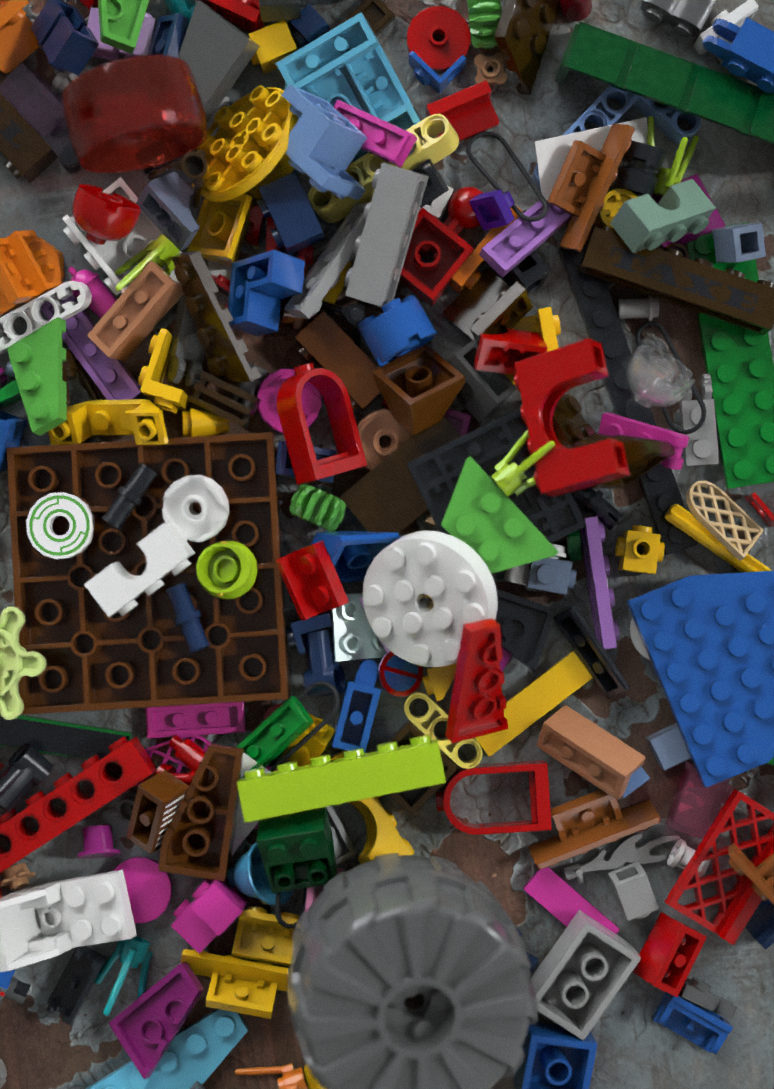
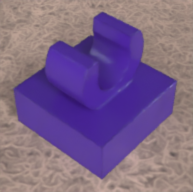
[469,189,515,230]

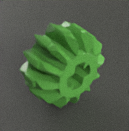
[467,0,502,49]
[289,484,347,532]

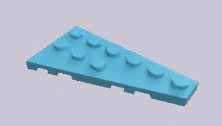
[86,1009,249,1089]

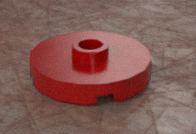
[407,6,471,73]

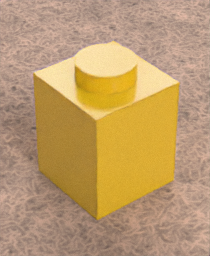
[248,20,297,74]

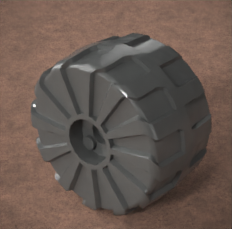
[288,853,538,1089]

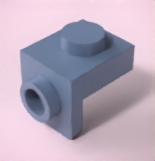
[527,558,577,595]

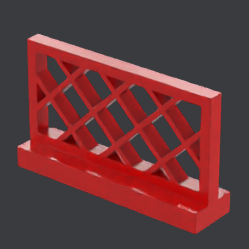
[664,788,774,945]

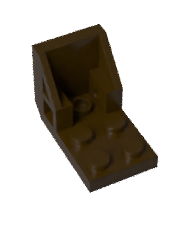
[553,394,676,489]

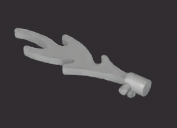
[563,832,680,884]

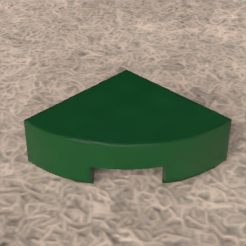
[565,530,582,562]

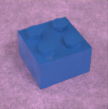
[513,1022,598,1089]

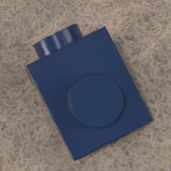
[286,611,332,655]

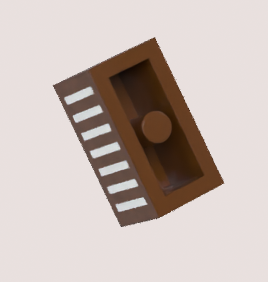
[126,770,189,854]

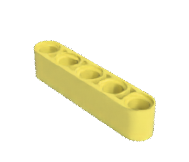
[307,114,459,223]

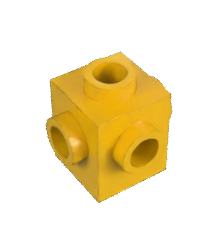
[615,525,665,575]

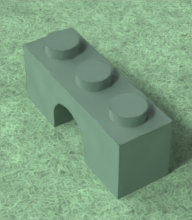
[610,179,716,253]

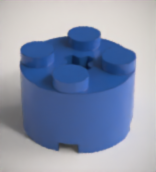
[357,295,437,367]

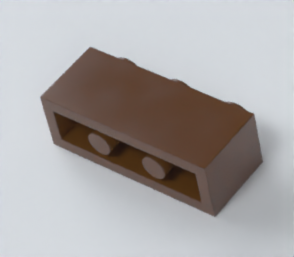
[295,310,382,412]

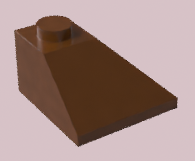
[372,345,465,435]

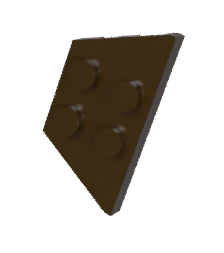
[494,0,560,95]

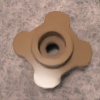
[474,53,507,86]
[0,863,36,891]

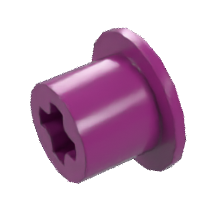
[77,825,121,859]

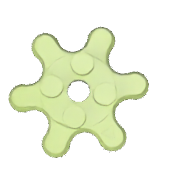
[0,607,46,720]

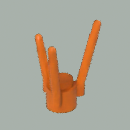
[234,1063,308,1089]

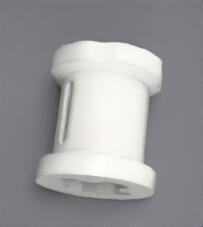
[667,839,711,878]

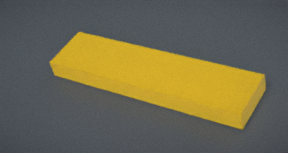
[475,651,593,757]

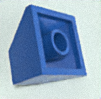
[311,531,400,583]

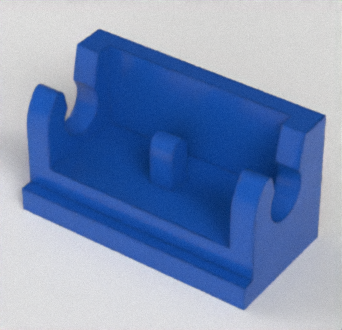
[652,992,733,1054]

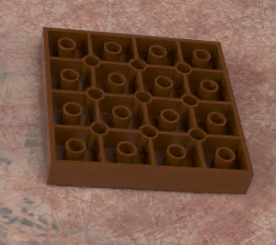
[7,432,290,715]

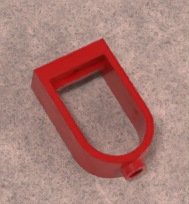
[277,363,367,484]
[435,760,552,835]

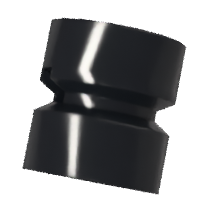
[612,141,667,197]

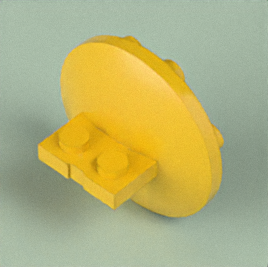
[192,85,298,202]

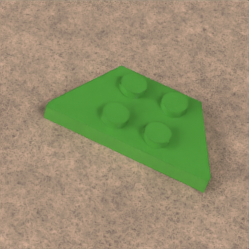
[441,456,558,574]

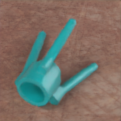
[95,936,153,1016]

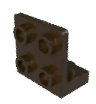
[443,268,533,344]

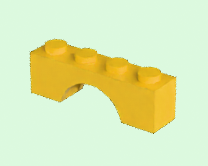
[331,750,414,864]

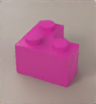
[171,878,248,954]

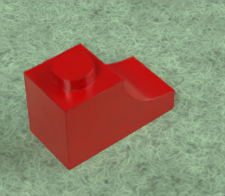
[474,328,548,375]

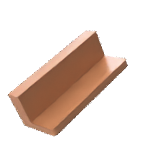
[87,261,184,361]
[536,705,646,800]

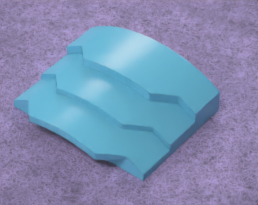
[276,12,421,163]

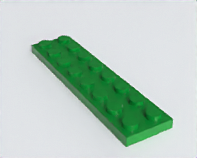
[684,222,774,490]

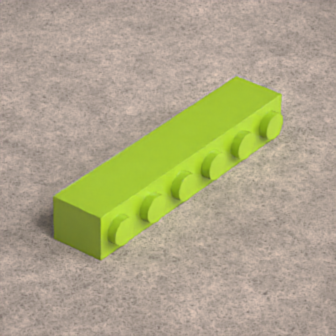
[237,735,446,823]

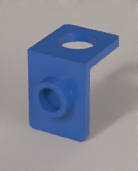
[408,51,466,94]

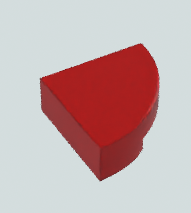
[246,205,265,246]

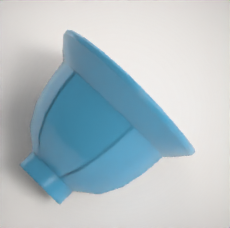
[228,842,293,906]

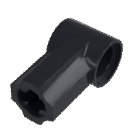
[0,743,53,813]

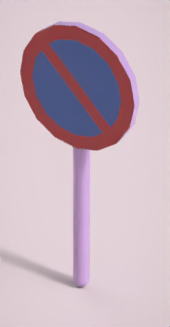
[359,597,423,697]

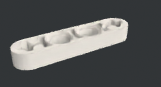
[0,281,92,355]

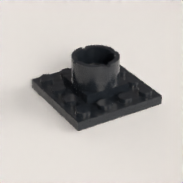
[406,408,587,543]

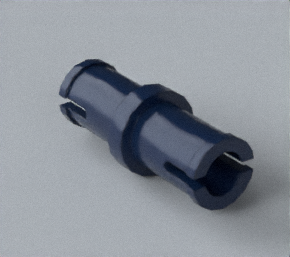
[165,583,210,653]

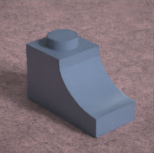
[136,172,200,251]

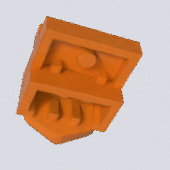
[0,0,39,74]
[0,230,64,315]

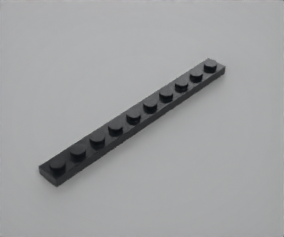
[558,240,698,555]

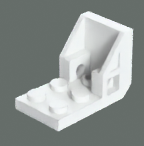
[0,870,137,972]

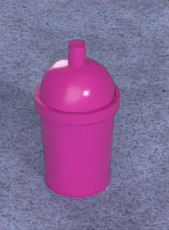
[68,266,117,319]

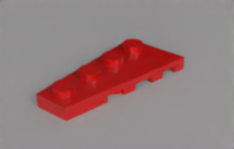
[445,618,508,743]

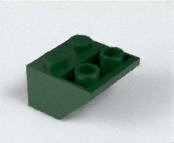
[257,807,337,893]

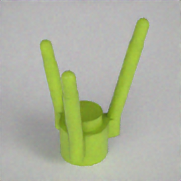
[647,116,699,196]
[115,234,180,291]
[491,430,555,497]

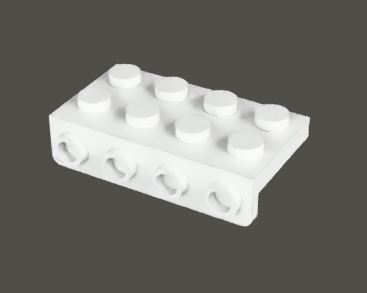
[62,177,182,302]

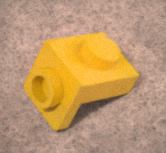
[281,713,335,767]

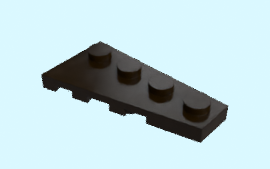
[172,251,261,382]

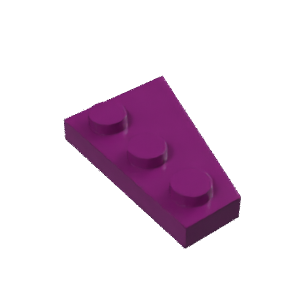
[108,962,204,1079]

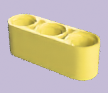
[404,692,483,769]

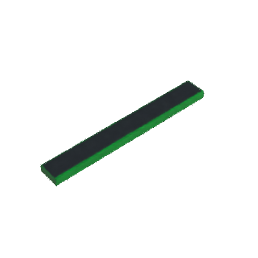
[0,714,132,765]

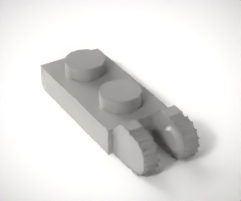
[679,374,719,467]

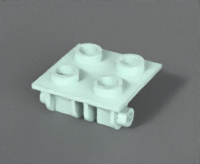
[331,593,387,661]

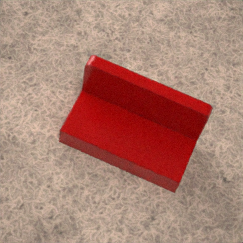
[426,80,499,142]

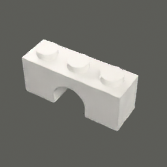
[84,521,195,617]

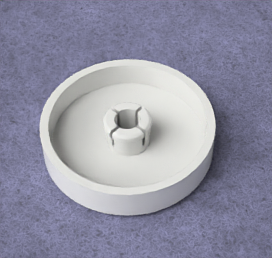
[363,531,498,667]

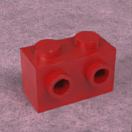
[632,912,707,997]

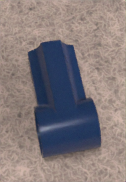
[303,630,346,698]

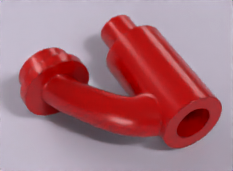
[153,735,206,786]

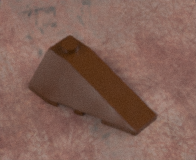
[158,744,244,881]

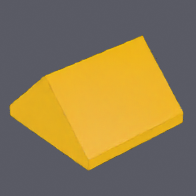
[187,194,254,268]

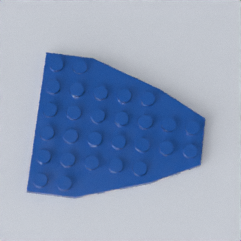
[626,571,774,788]

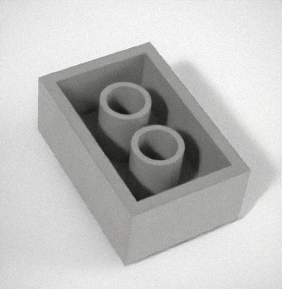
[531,910,641,1041]

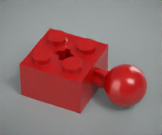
[399,187,483,307]

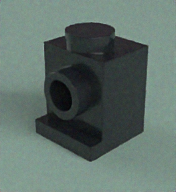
[503,251,550,295]

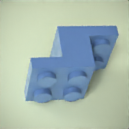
[282,84,368,201]

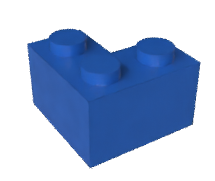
[228,250,305,337]

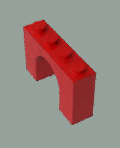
[514,338,630,497]

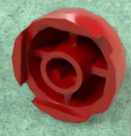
[72,184,141,245]

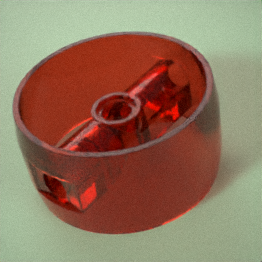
[62,55,208,174]

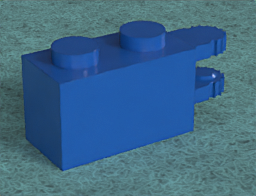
[702,18,774,93]
[331,659,381,753]

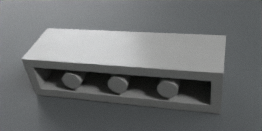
[345,163,429,307]

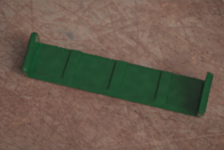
[555,21,774,145]

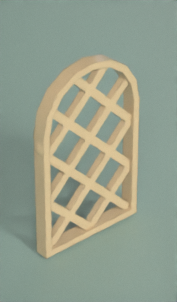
[686,481,764,561]

